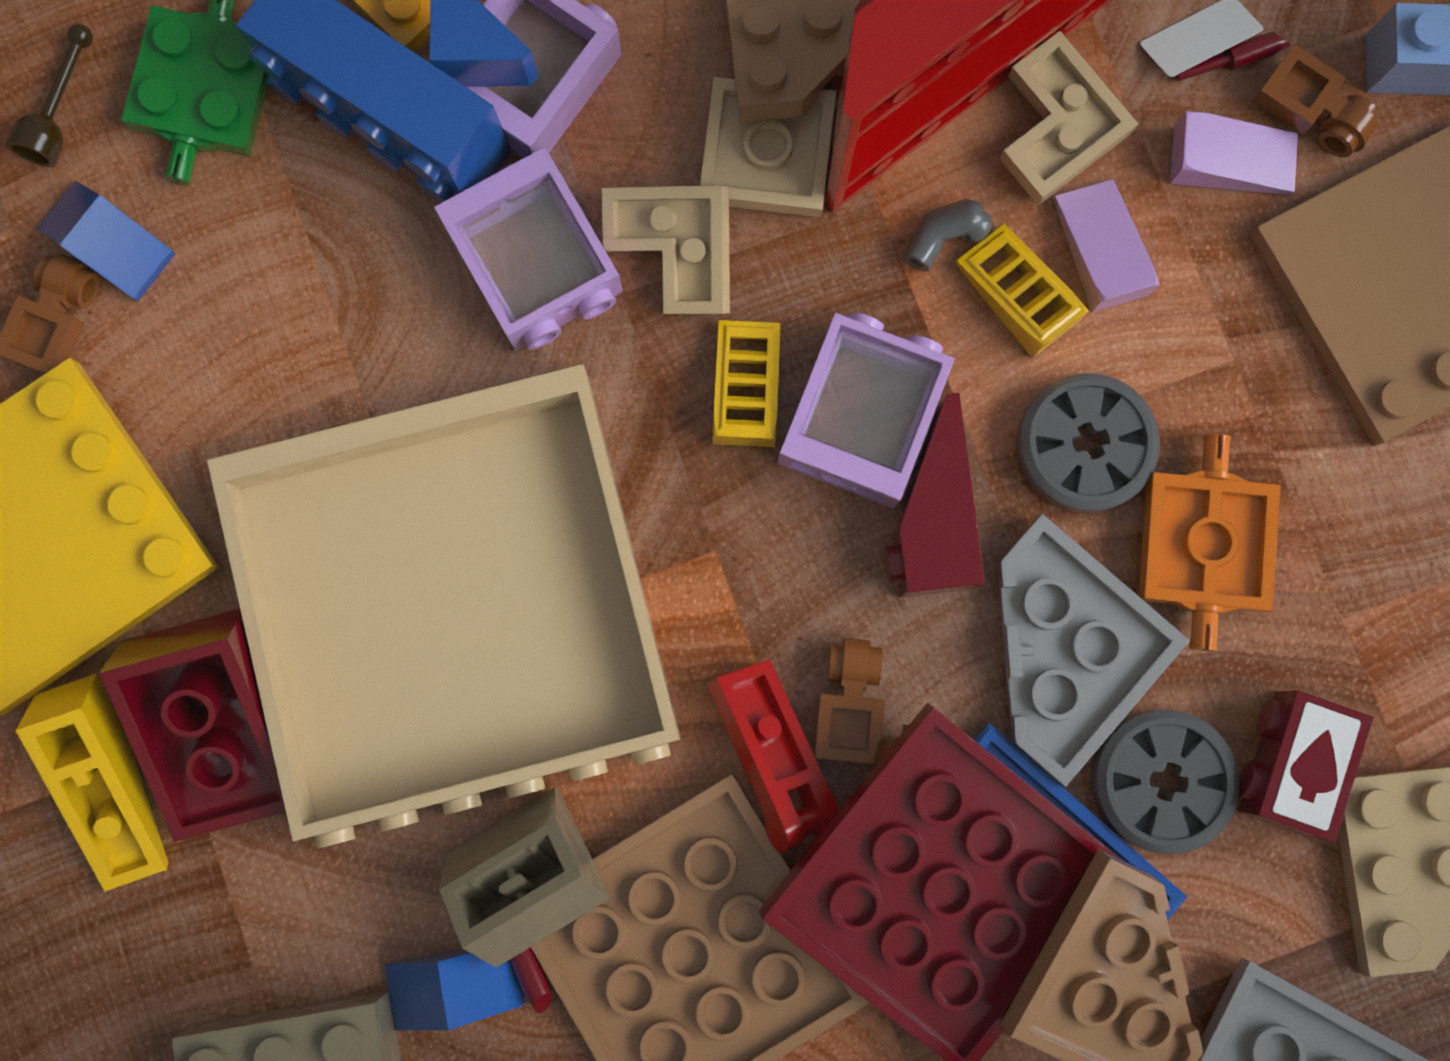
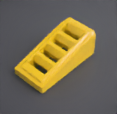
[955,224,1089,358]
[712,320,781,447]

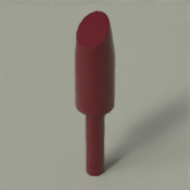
[1175,32,1291,81]
[510,947,552,1014]

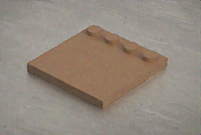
[1250,126,1450,447]
[531,773,870,1061]

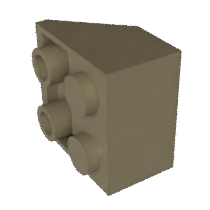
[439,787,610,968]

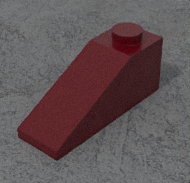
[884,393,985,598]

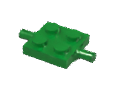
[121,0,269,186]

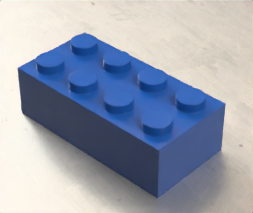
[236,0,511,203]

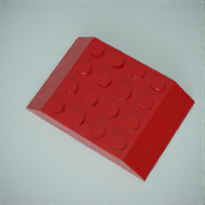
[825,0,1113,213]

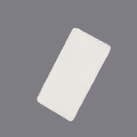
[1140,0,1263,77]

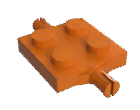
[1138,434,1281,652]

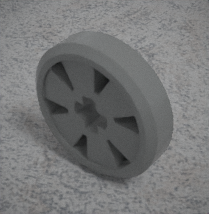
[1016,373,1160,513]
[1091,710,1240,854]

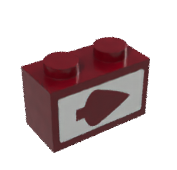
[1238,690,1374,843]

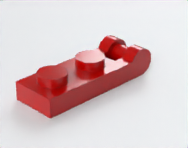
[707,659,839,852]

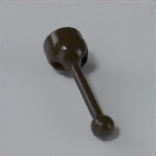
[5,24,93,167]

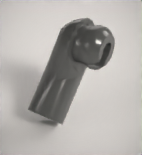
[903,199,992,272]

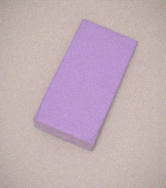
[1170,111,1298,195]
[1053,179,1160,313]

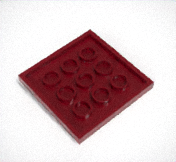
[759,702,1123,1061]

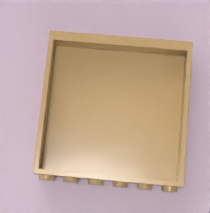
[207,364,681,849]

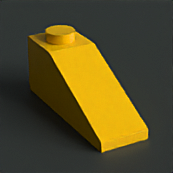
[15,673,168,892]

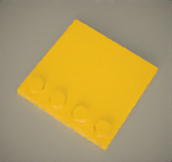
[0,358,220,716]

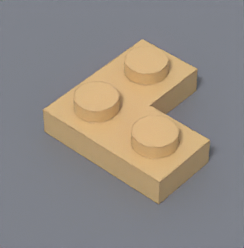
[999,31,1138,205]
[602,185,730,314]

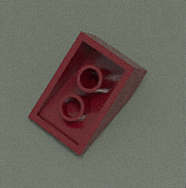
[99,609,286,842]

